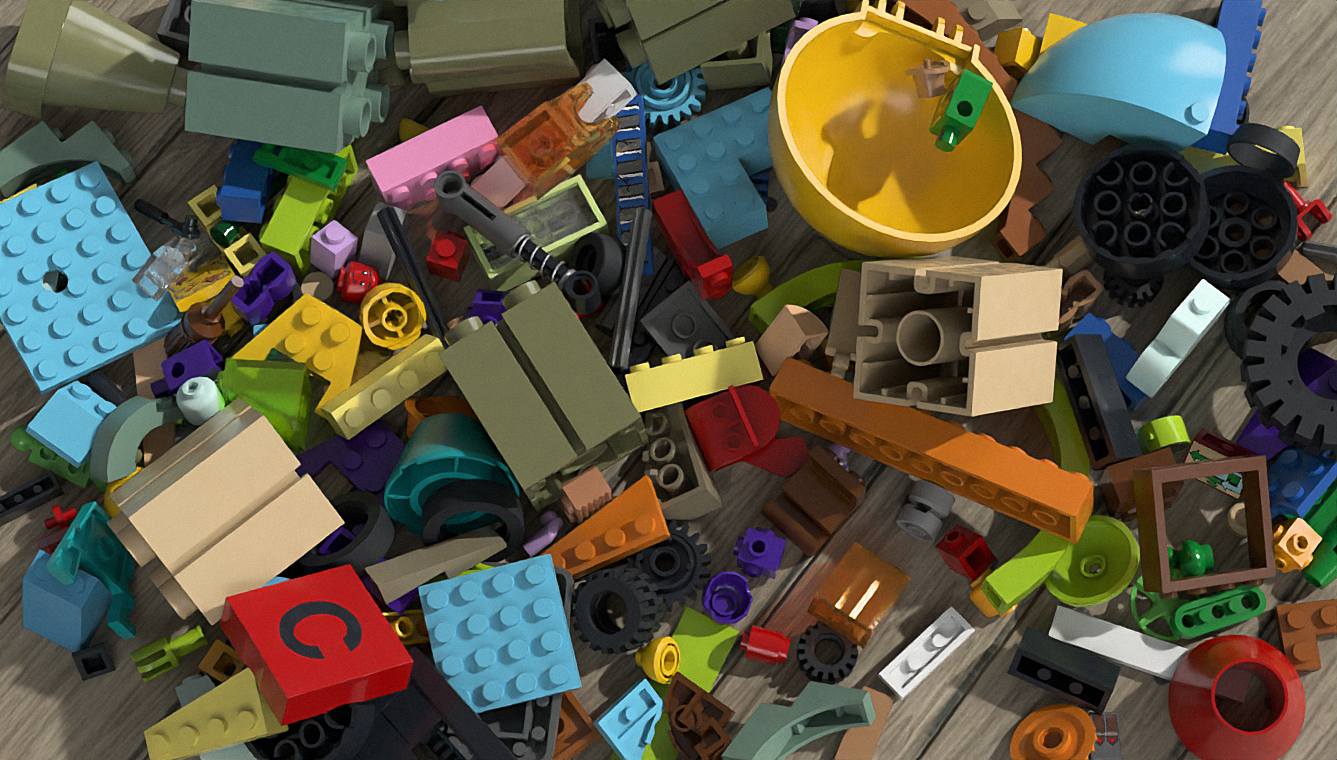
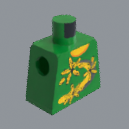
[929,69,993,152]

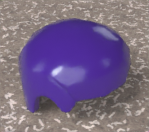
[701,571,753,625]

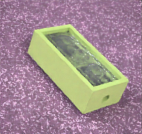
[464,174,610,291]

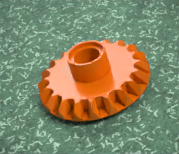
[1010,704,1098,760]

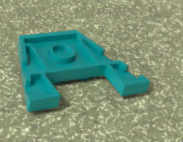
[45,501,136,640]

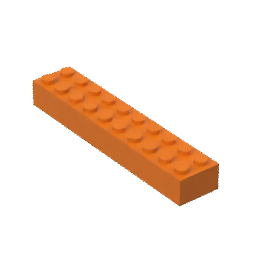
[769,357,1093,544]

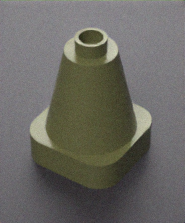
[3,0,192,120]

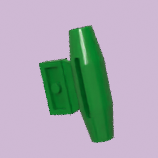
[1279,477,1337,590]

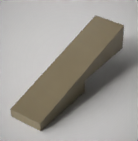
[364,525,507,605]

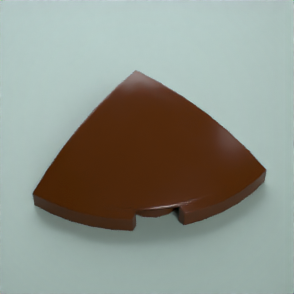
[664,671,736,760]

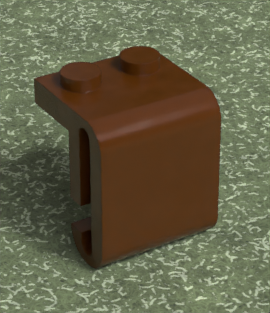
[761,444,866,558]

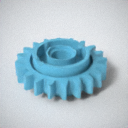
[621,62,707,130]

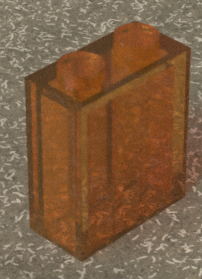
[807,542,911,649]

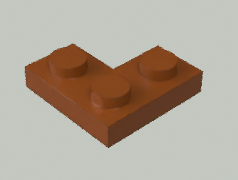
[1274,599,1337,673]

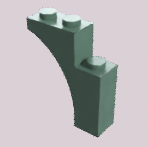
[0,120,136,199]
[721,681,876,760]

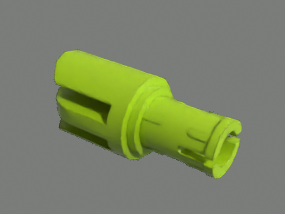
[129,625,209,683]

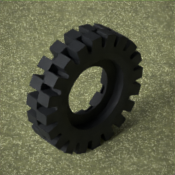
[1240,273,1337,457]

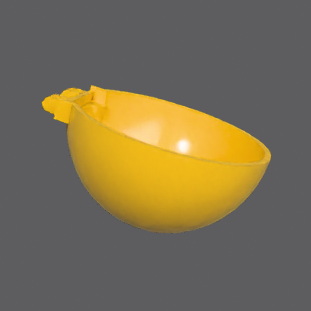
[767,0,1022,259]

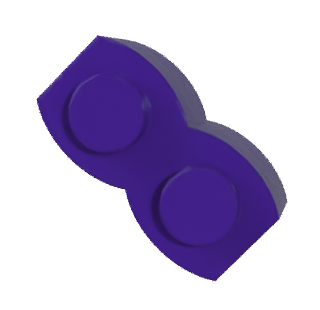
[230,252,296,326]

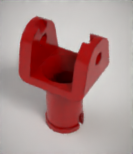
[1283,180,1332,242]

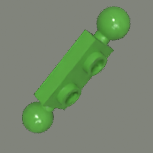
[10,425,108,493]

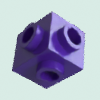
[467,289,510,325]
[733,527,786,579]

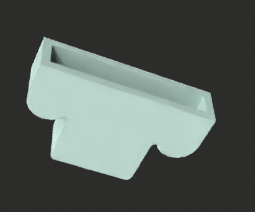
[1125,279,1230,398]

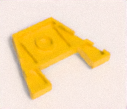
[229,293,363,419]

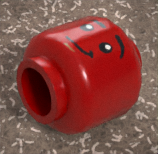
[335,261,385,306]

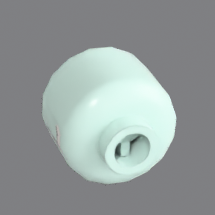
[176,376,225,426]

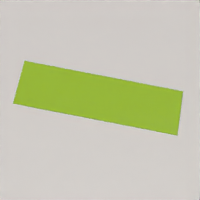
[610,607,739,760]

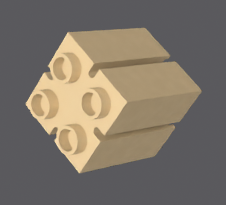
[853,255,1063,416]
[107,398,345,625]

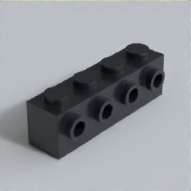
[1056,334,1143,471]

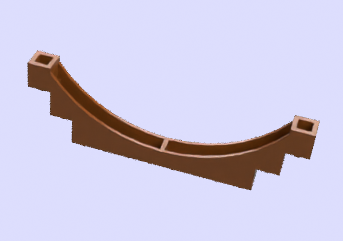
[860,0,1063,263]

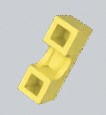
[188,184,267,279]

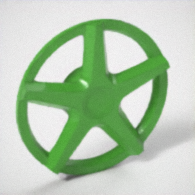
[1130,568,1202,641]

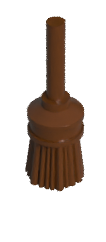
[163,276,244,357]

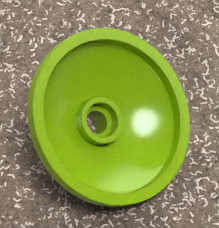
[1043,515,1140,607]

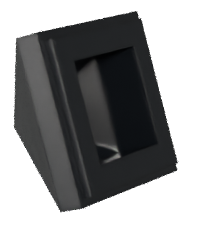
[72,642,115,681]

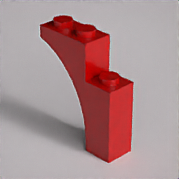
[652,188,733,301]

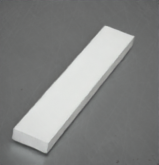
[1048,605,1252,705]

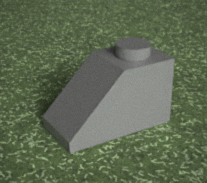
[358,201,411,281]

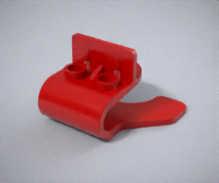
[684,351,809,477]

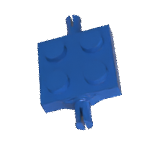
[1267,446,1337,522]

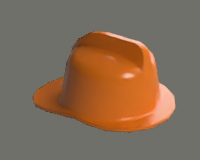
[404,396,478,438]

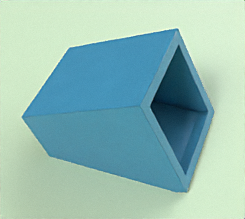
[23,550,112,652]

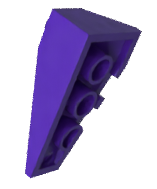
[1235,348,1337,464]

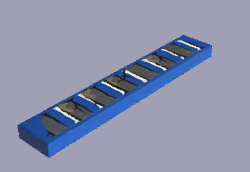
[611,94,654,276]

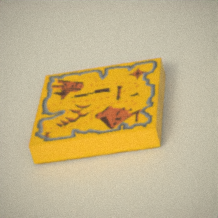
[167,254,236,313]

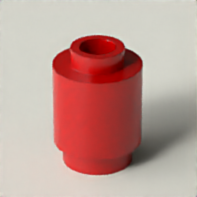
[740,625,791,666]

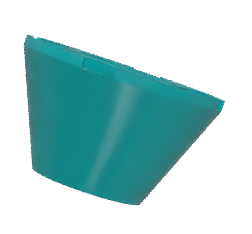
[384,413,519,537]

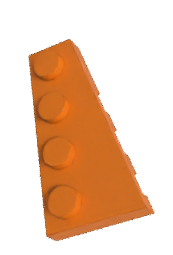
[539,475,671,580]

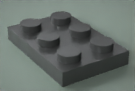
[638,280,736,398]

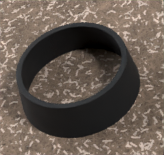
[1226,123,1300,178]

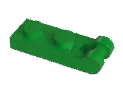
[252,143,348,192]

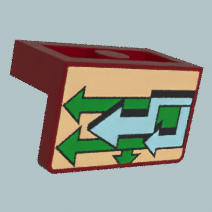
[1183,427,1259,500]

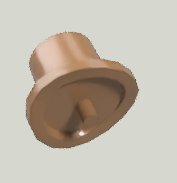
[905,59,951,98]

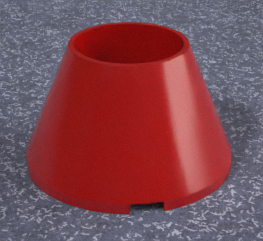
[1168,635,1306,760]

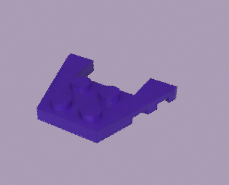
[295,419,406,537]

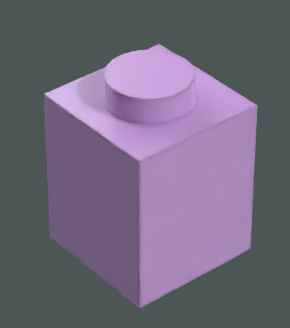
[309,220,358,279]

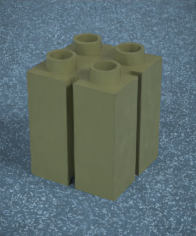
[593,0,796,85]
[438,280,649,512]

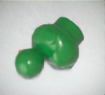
[1167,540,1214,577]

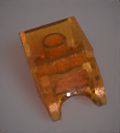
[495,83,622,200]

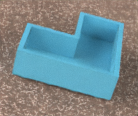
[653,87,773,249]

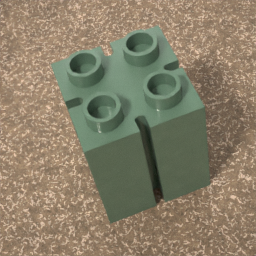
[185,0,395,154]

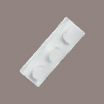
[878,606,975,701]

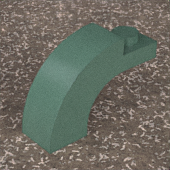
[90,396,185,483]

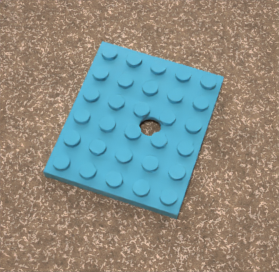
[0,161,185,395]

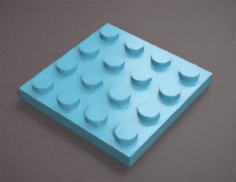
[418,554,582,714]

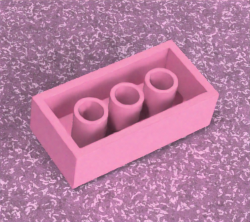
[366,105,502,212]

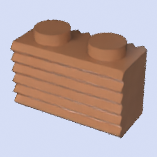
[559,465,612,526]

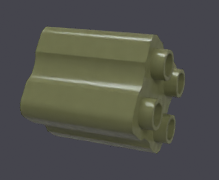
[393,0,585,98]

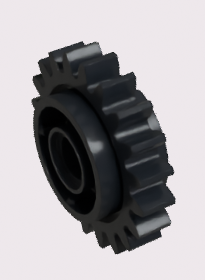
[620,519,711,612]

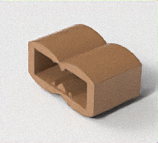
[1044,270,1103,338]

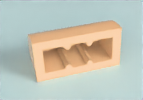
[754,305,829,377]

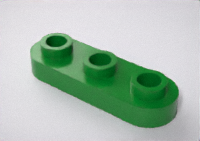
[1170,585,1266,639]

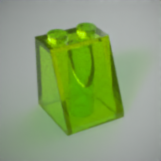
[218,358,313,453]

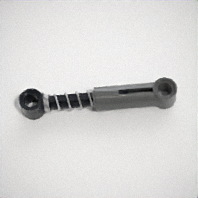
[434,170,601,315]

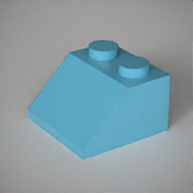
[26,380,117,468]

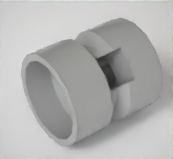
[896,480,955,542]

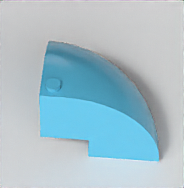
[1010,13,1226,152]

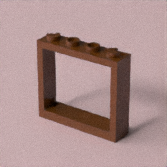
[1133,455,1276,599]

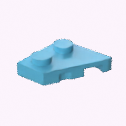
[593,678,665,760]

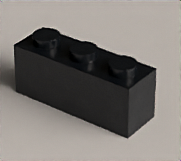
[1007,626,1121,715]

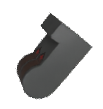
[1088,712,1123,760]

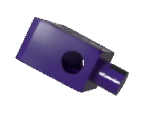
[150,339,235,399]

